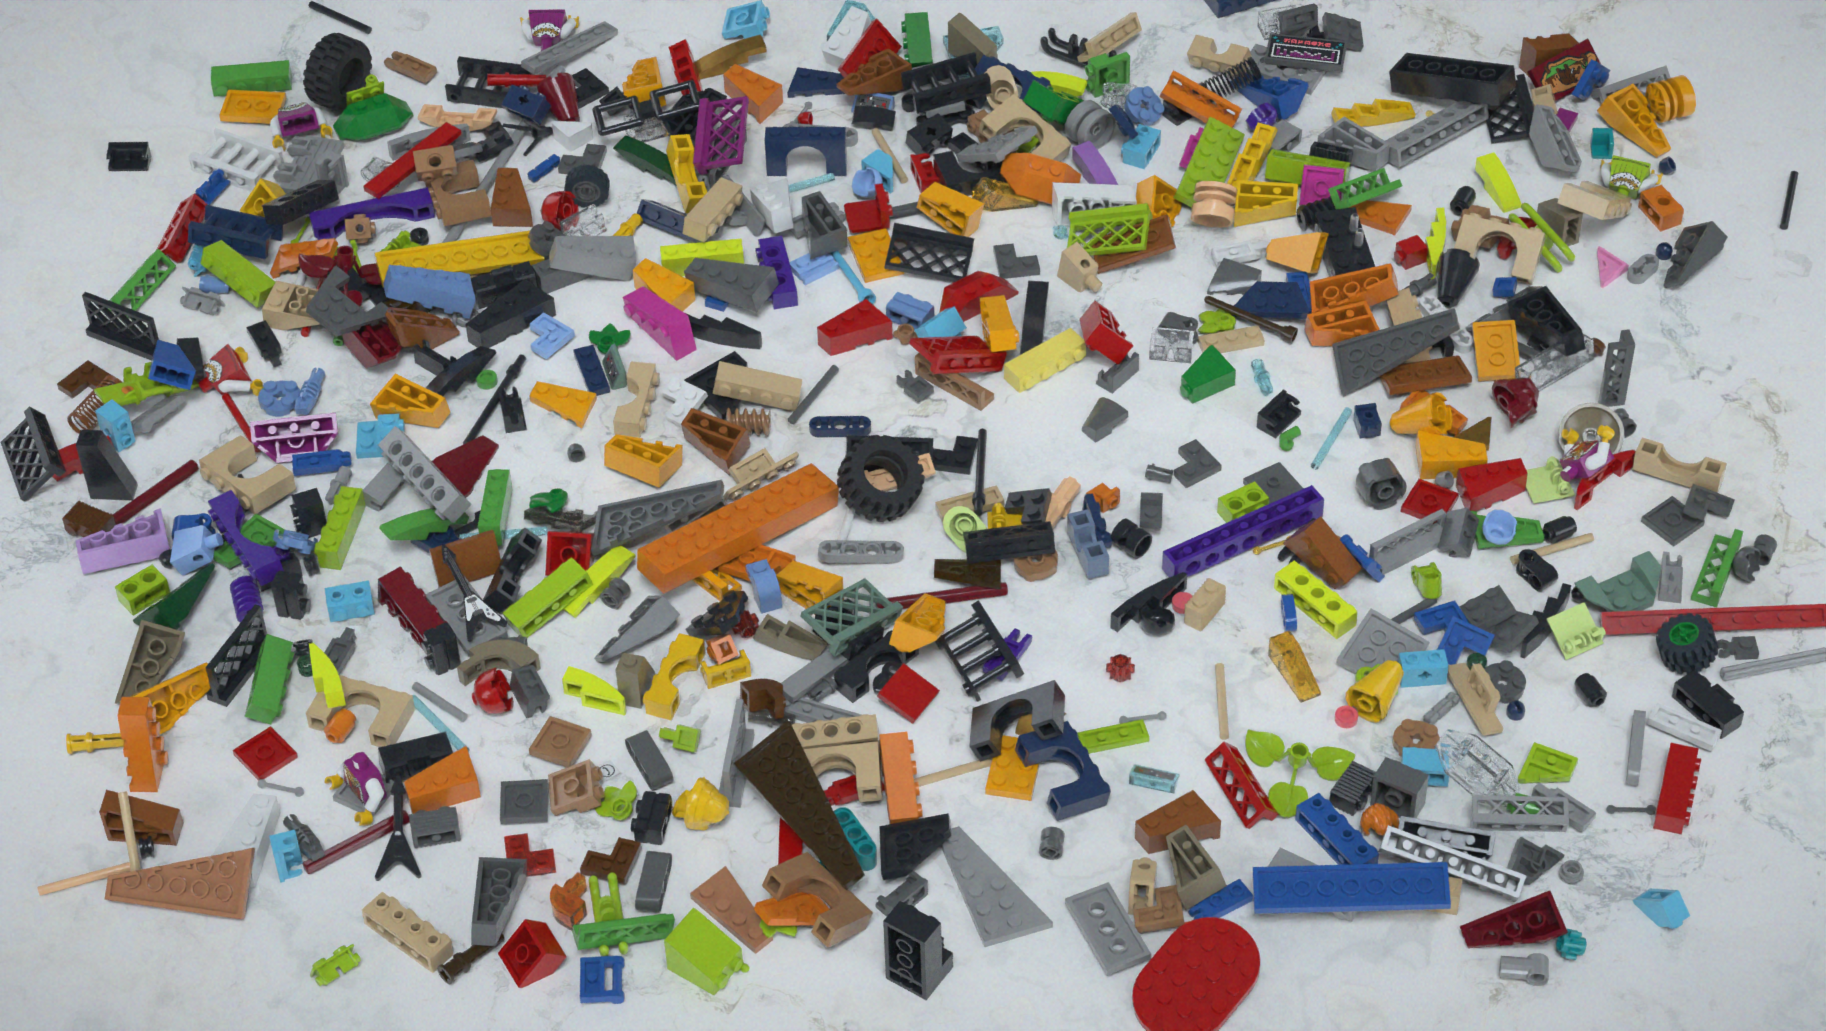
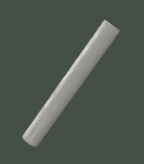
[412,682,468,722]

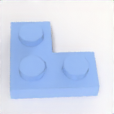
[530,312,575,359]

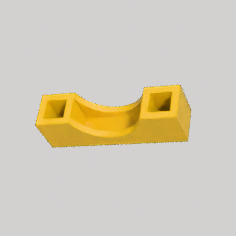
[666,134,707,214]
[643,633,705,721]

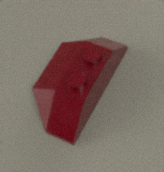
[342,320,403,369]

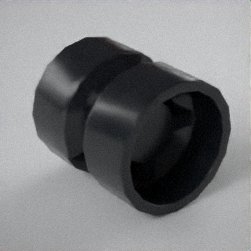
[1111,518,1152,559]

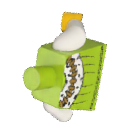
[1600,155,1663,199]

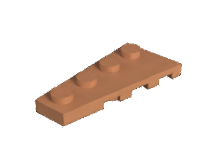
[690,866,773,954]

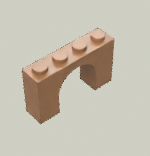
[425,160,492,227]
[762,852,873,948]

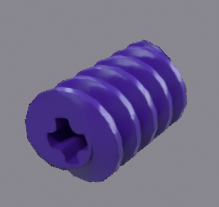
[230,576,264,623]

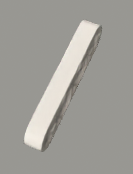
[1419,295,1473,354]

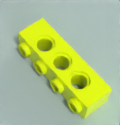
[1274,560,1358,639]

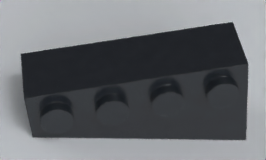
[465,279,556,348]
[1508,286,1586,357]

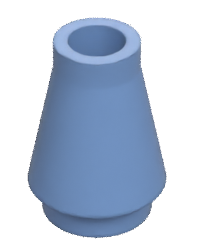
[199,274,230,294]

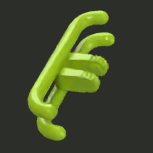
[1508,203,1575,272]
[588,872,629,956]

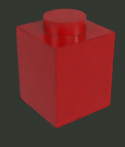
[1394,235,1428,270]

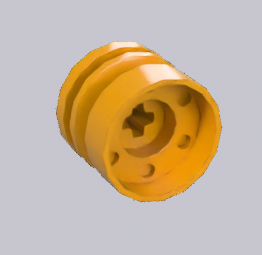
[1645,75,1696,123]

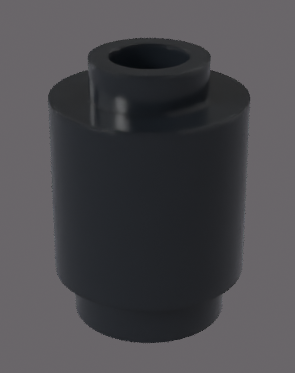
[1450,186,1476,215]
[1542,516,1577,544]
[1574,673,1607,707]

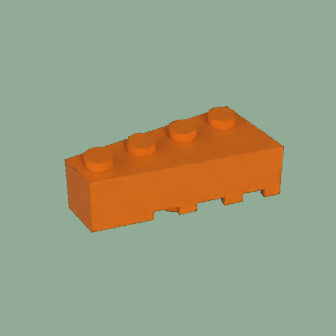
[1310,263,1399,313]
[117,697,168,792]
[879,731,923,824]

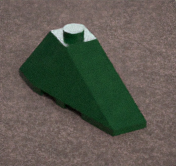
[133,563,215,630]

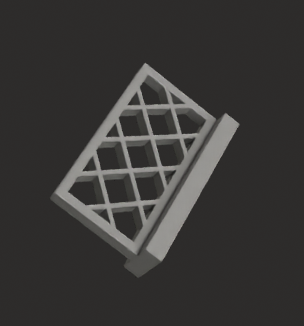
[719,699,755,808]

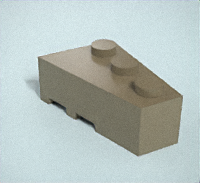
[1166,825,1227,910]

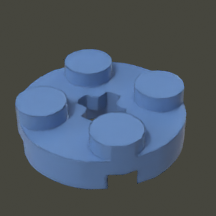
[1124,86,1164,126]
[258,380,300,417]
[273,529,318,554]

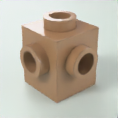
[345,214,376,243]

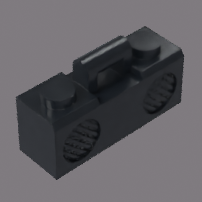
[471,261,537,309]
[1672,669,1744,739]
[378,732,453,783]

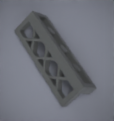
[1598,329,1635,407]

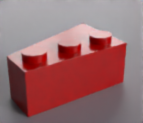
[1456,458,1528,511]

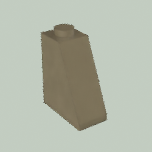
[948,12,998,64]
[1537,198,1583,246]
[615,652,656,709]

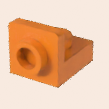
[1086,483,1120,513]

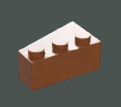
[490,168,533,227]
[681,408,751,476]
[1283,516,1362,589]
[99,789,183,846]

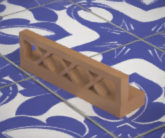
[915,353,994,411]

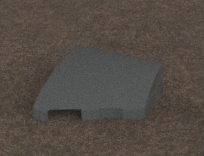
[1207,258,1262,295]
[1082,397,1128,443]
[1507,837,1565,885]

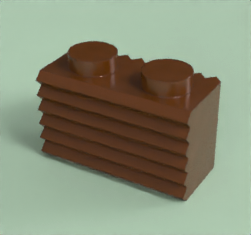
[62,500,116,537]

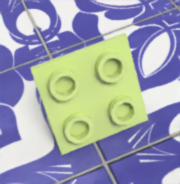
[1526,456,1575,504]
[1546,602,1606,660]

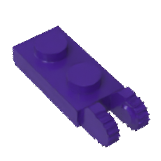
[983,628,1033,681]

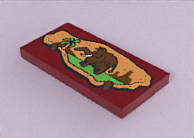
[1527,39,1601,101]

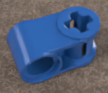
[172,513,216,540]

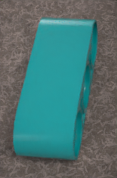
[834,807,877,871]

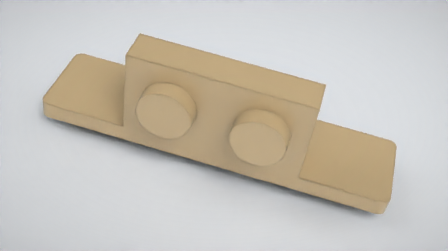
[723,448,799,501]
[1448,663,1504,735]

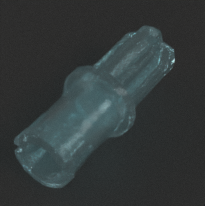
[1250,359,1273,396]

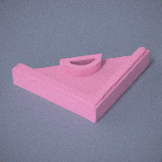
[1597,246,1629,288]

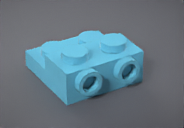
[722,0,770,39]
[356,414,405,459]

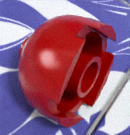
[540,191,579,231]
[472,667,514,714]

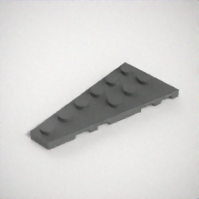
[1332,308,1460,397]
[591,479,724,556]

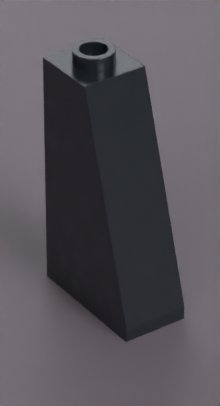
[76,430,138,501]

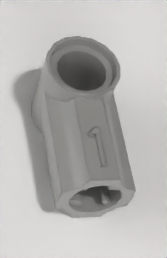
[1499,953,1549,986]

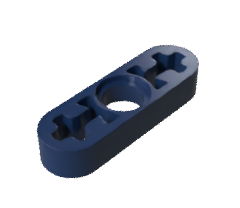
[809,416,871,437]

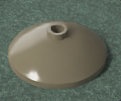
[1558,403,1624,454]

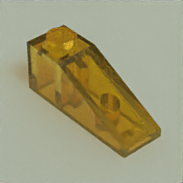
[971,177,1038,212]
[1268,630,1321,703]

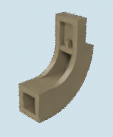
[457,640,541,686]

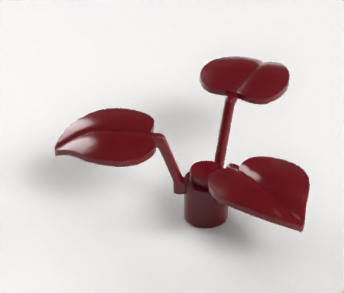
[298,246,382,307]

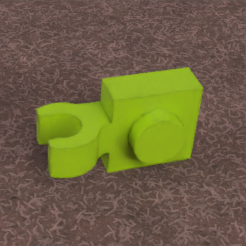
[658,724,701,752]

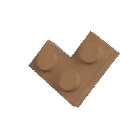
[1133,885,1185,933]

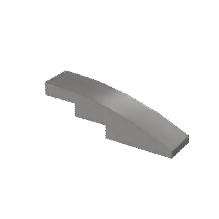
[387,123,471,161]

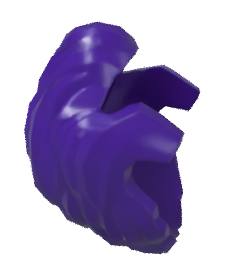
[1245,102,1278,131]

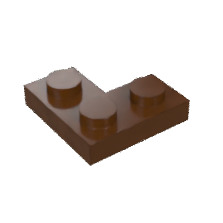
[57,360,116,399]
[580,837,642,885]

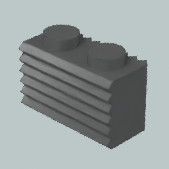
[409,806,461,849]

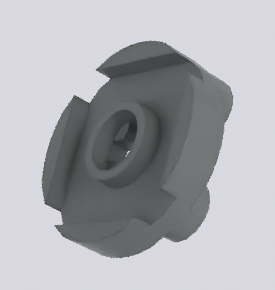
[528,221,567,257]
[1484,660,1526,704]

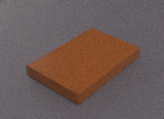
[429,530,501,588]

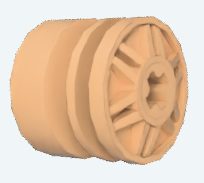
[1191,181,1238,228]

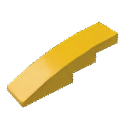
[1331,99,1416,127]
[1227,123,1278,187]

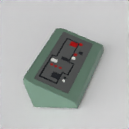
[602,344,627,390]

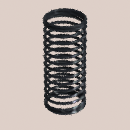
[1199,56,1262,103]

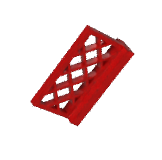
[909,336,1007,374]

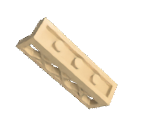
[1077,12,1142,62]

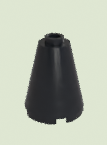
[1437,248,1480,308]

